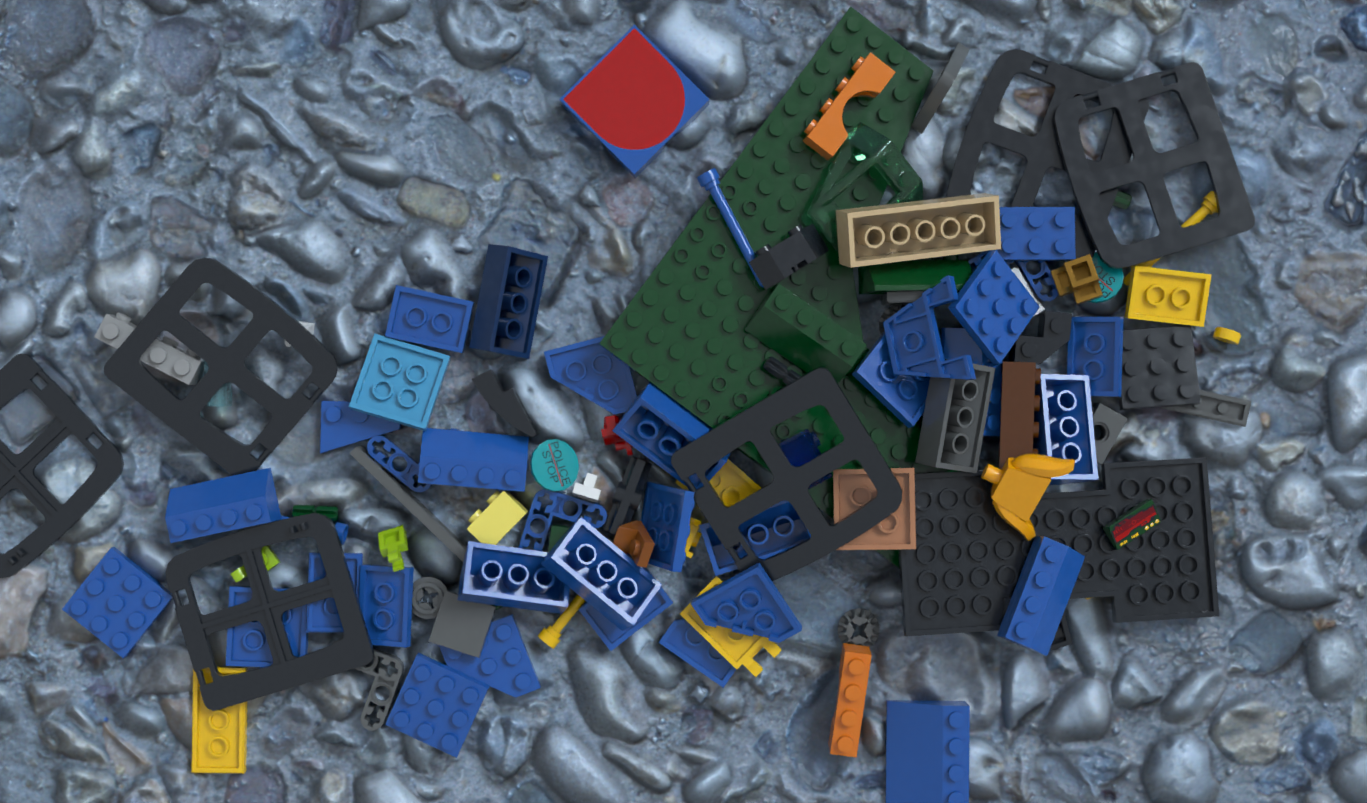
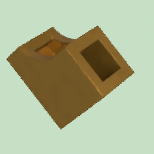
[1051,254,1103,305]

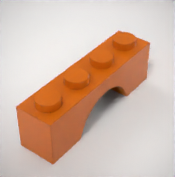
[803,52,896,161]
[828,643,872,758]

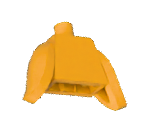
[981,454,1075,542]

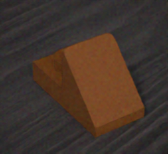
[613,520,655,568]

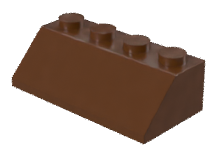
[999,362,1041,469]

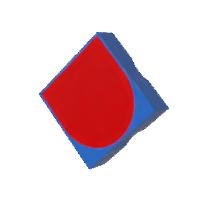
[559,24,710,178]

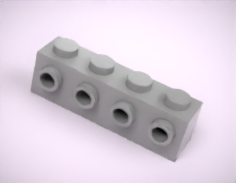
[94,312,208,386]

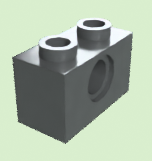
[1092,403,1128,465]

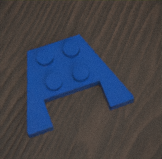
[883,275,976,380]

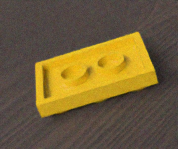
[1124,266,1211,327]

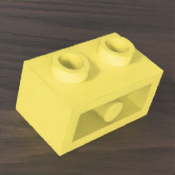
[467,490,529,545]

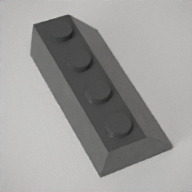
[915,359,995,473]

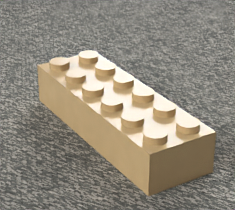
[836,193,1001,268]

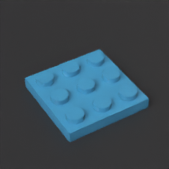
[349,333,451,432]

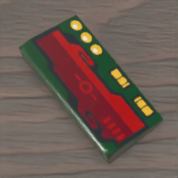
[1102,499,1161,550]

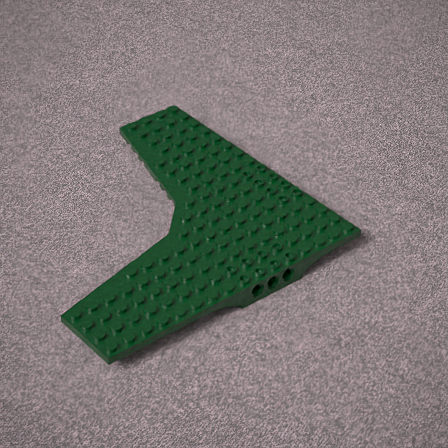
[599,7,957,569]

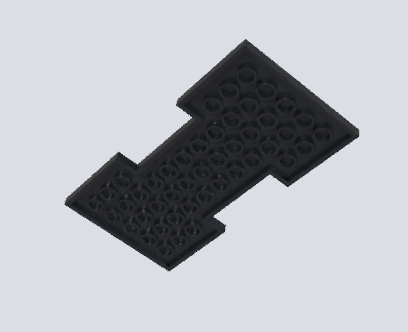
[898,457,1219,636]

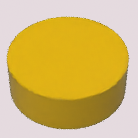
[1212,327,1241,345]

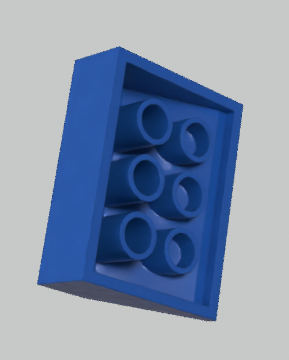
[885,700,970,803]

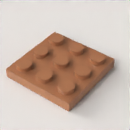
[833,468,916,550]

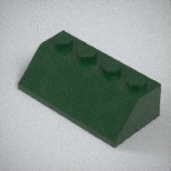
[858,255,973,295]
[744,283,867,383]

